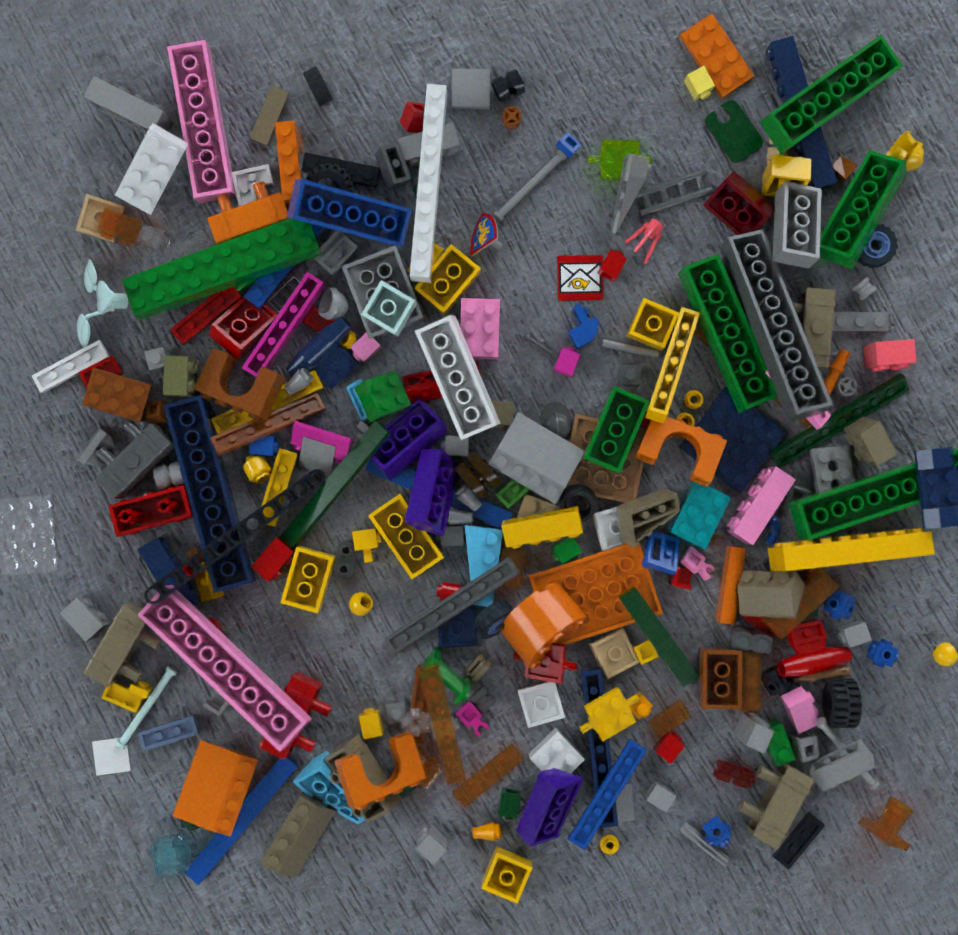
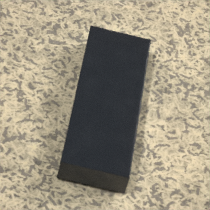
[772,811,825,870]

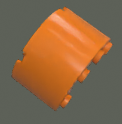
[500,582,587,669]

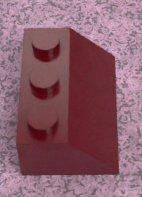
[703,170,775,235]

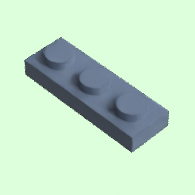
[137,715,200,751]

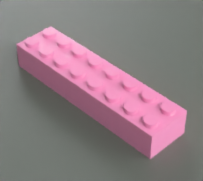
[167,40,237,204]

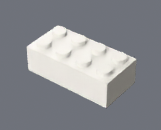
[115,123,188,215]

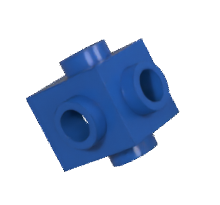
[823,589,856,620]
[866,639,898,668]
[702,816,733,849]

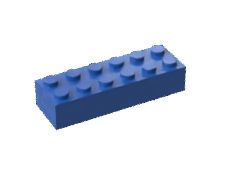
[287,178,412,247]

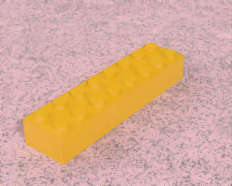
[768,528,935,571]

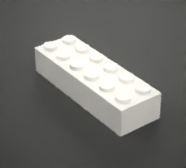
[415,315,500,440]

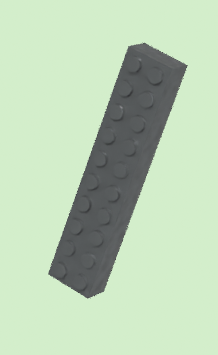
[721,230,833,422]

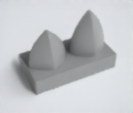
[77,426,115,467]

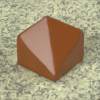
[832,156,858,183]
[145,399,168,425]

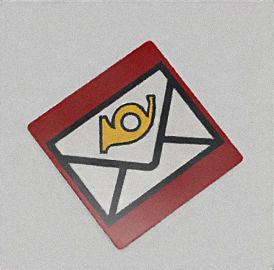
[557,255,603,301]

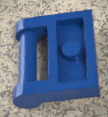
[642,530,680,575]

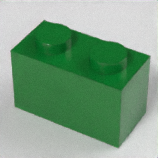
[766,719,796,766]

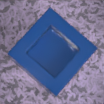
[556,132,582,158]

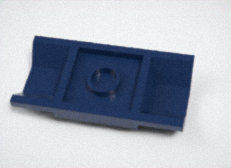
[914,447,958,529]

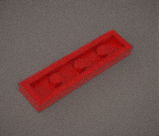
[170,287,242,345]

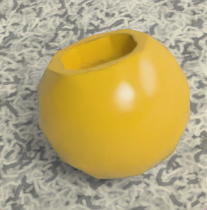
[349,592,373,616]
[933,642,958,667]

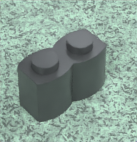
[730,625,773,653]

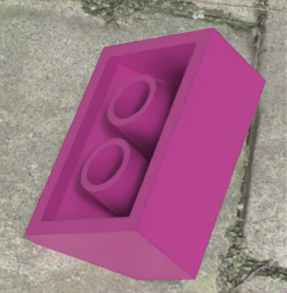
[291,421,355,463]

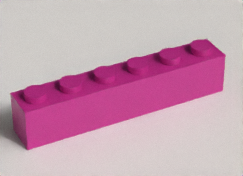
[242,272,326,378]

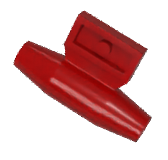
[777,620,852,677]

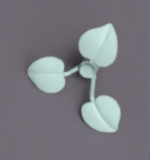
[77,259,128,348]

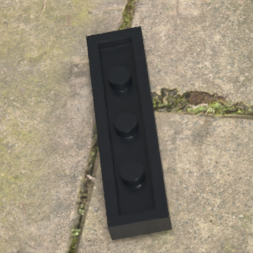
[301,152,380,188]

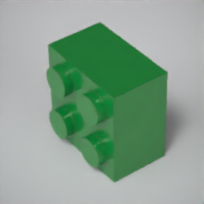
[355,370,411,423]

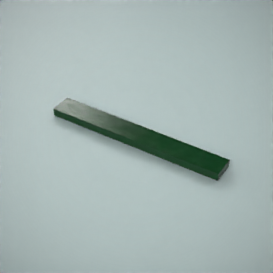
[770,373,909,468]
[280,420,390,550]

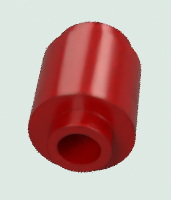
[436,582,462,601]

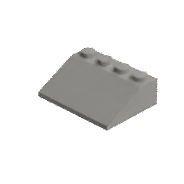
[342,245,425,339]
[488,412,585,504]

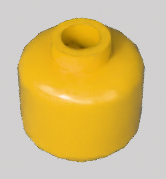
[243,454,272,484]

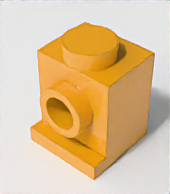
[630,691,653,720]

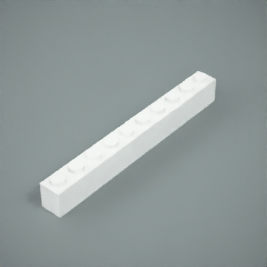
[410,84,447,283]

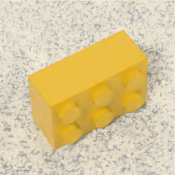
[414,244,481,316]
[280,546,336,614]

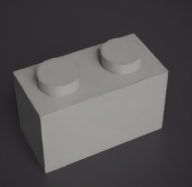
[60,596,108,642]
[416,824,448,865]

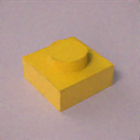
[633,639,659,665]
[128,680,154,699]

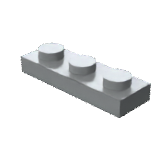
[832,312,889,332]

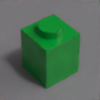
[551,536,582,564]

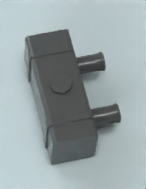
[95,420,175,499]

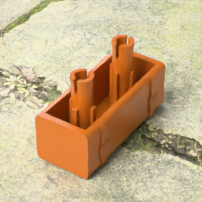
[207,181,289,244]

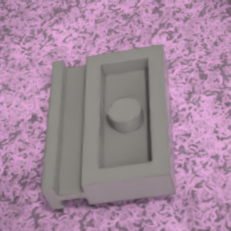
[314,231,359,276]

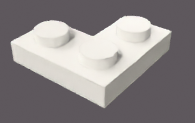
[231,164,274,206]

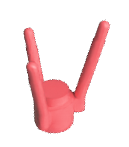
[625,219,664,264]

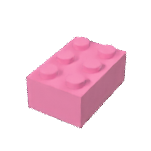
[460,298,500,360]

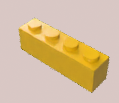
[501,506,583,549]

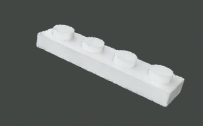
[32,340,110,393]

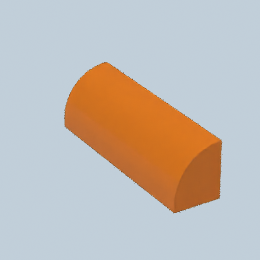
[715,545,747,625]

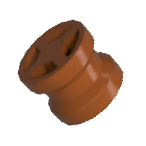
[502,106,522,130]

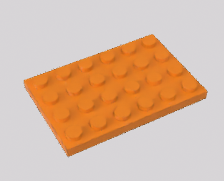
[529,542,663,645]

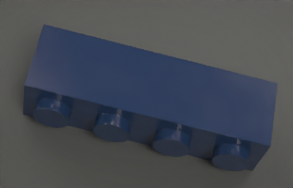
[137,537,201,606]

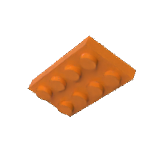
[679,13,754,99]

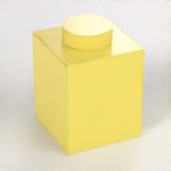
[684,66,715,101]

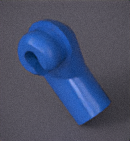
[765,516,781,545]

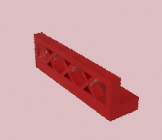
[403,360,482,404]

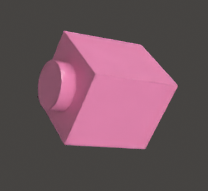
[351,332,382,363]

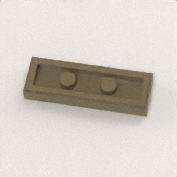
[250,86,290,147]

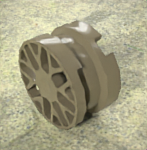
[463,652,492,683]

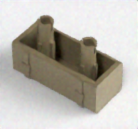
[793,288,836,371]
[83,601,162,687]
[324,734,402,823]
[738,763,815,850]

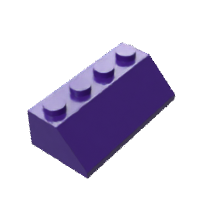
[370,398,448,481]
[405,449,459,536]
[516,768,583,847]

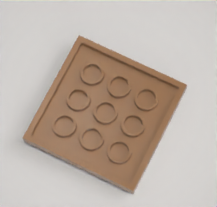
[565,414,646,503]

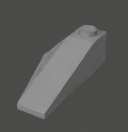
[610,154,651,234]

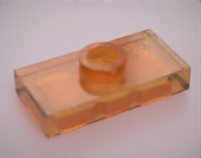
[648,700,691,738]

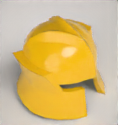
[886,130,924,171]

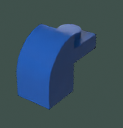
[567,303,598,350]

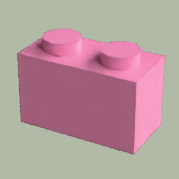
[781,686,819,734]

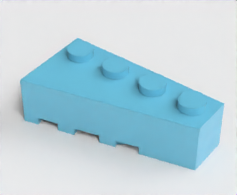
[465,524,503,607]

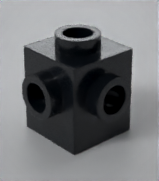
[759,665,794,696]

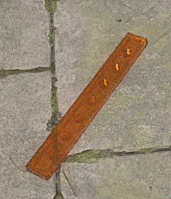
[419,664,466,785]

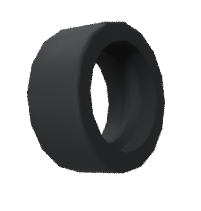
[303,66,333,107]
[560,484,597,522]

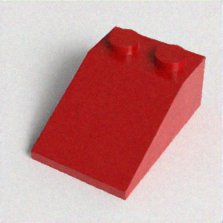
[209,297,278,360]

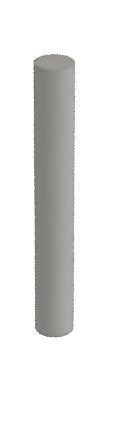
[602,339,659,358]

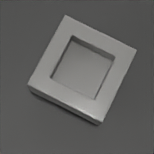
[386,701,408,724]

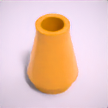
[472,821,502,841]

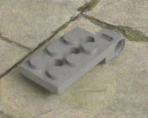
[809,445,854,535]

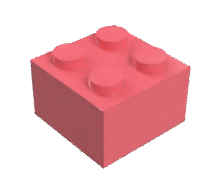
[863,339,917,372]

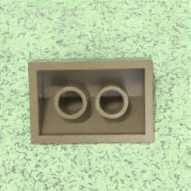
[737,571,805,618]

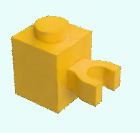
[352,528,382,563]

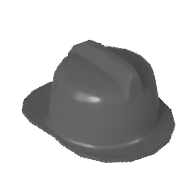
[540,402,571,441]

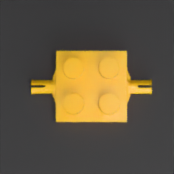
[579,687,640,741]

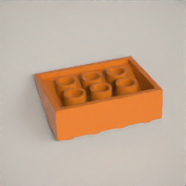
[172,740,258,837]

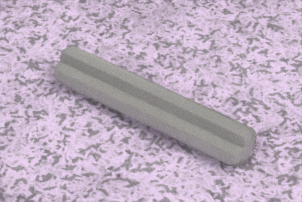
[680,822,729,866]

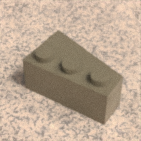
[616,488,680,548]

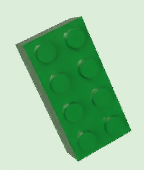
[582,386,650,474]

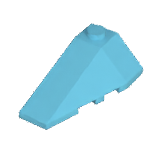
[293,751,366,824]

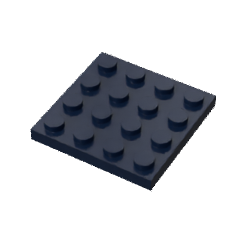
[678,386,787,493]

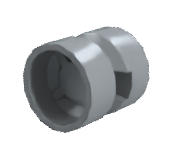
[153,461,185,491]

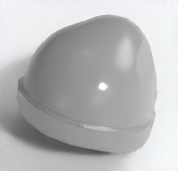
[318,287,349,320]

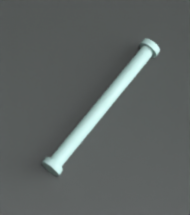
[115,666,177,749]

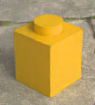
[359,708,384,740]

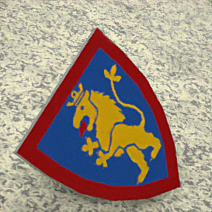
[470,212,503,257]

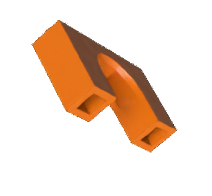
[275,120,303,209]
[635,415,727,487]
[335,732,426,810]

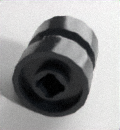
[491,69,525,104]

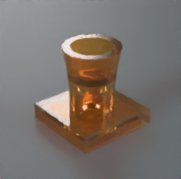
[858,796,914,852]

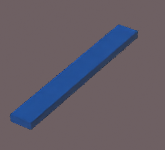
[366,459,513,529]
[184,757,298,885]

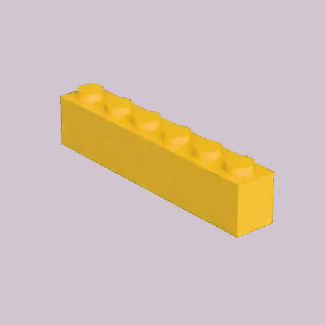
[645,307,700,424]

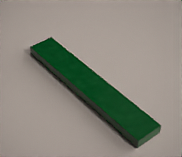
[619,586,699,687]

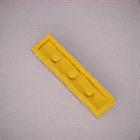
[261,448,299,527]

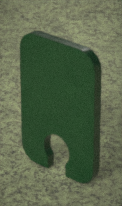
[705,100,763,163]

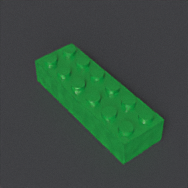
[820,150,907,269]

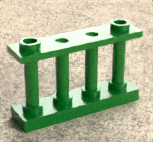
[420,647,471,705]

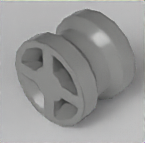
[852,277,877,301]
[834,377,857,397]

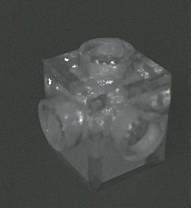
[401,708,431,736]

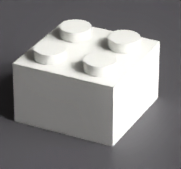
[529,727,585,774]

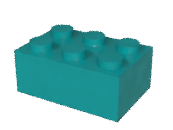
[667,481,731,549]

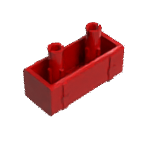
[108,485,194,537]
[259,672,333,760]

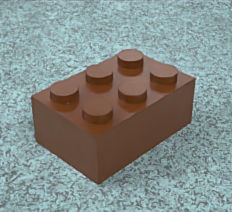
[82,368,153,422]
[699,647,742,709]

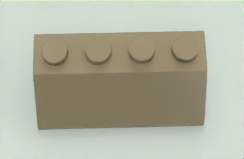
[260,792,336,877]

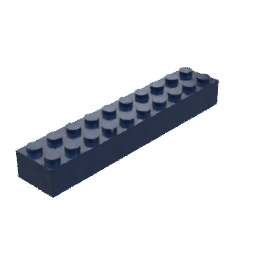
[163,395,256,593]

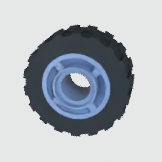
[857,224,898,268]
[473,600,514,639]

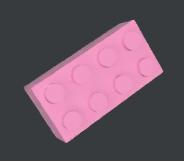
[726,467,796,545]

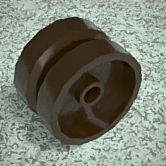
[454,451,502,500]

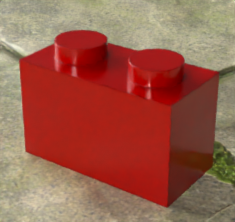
[251,537,295,582]

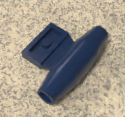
[286,317,359,389]

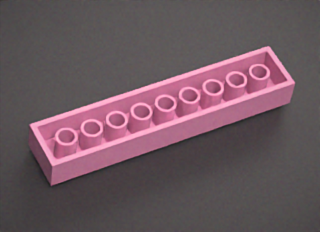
[138,585,312,752]

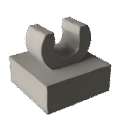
[355,420,369,441]

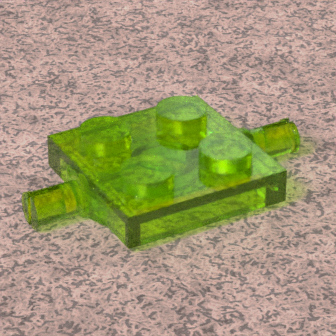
[587,140,653,180]

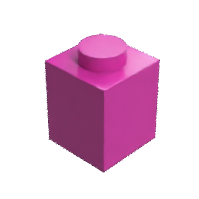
[553,346,580,378]

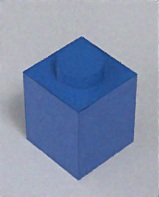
[249,436,280,456]

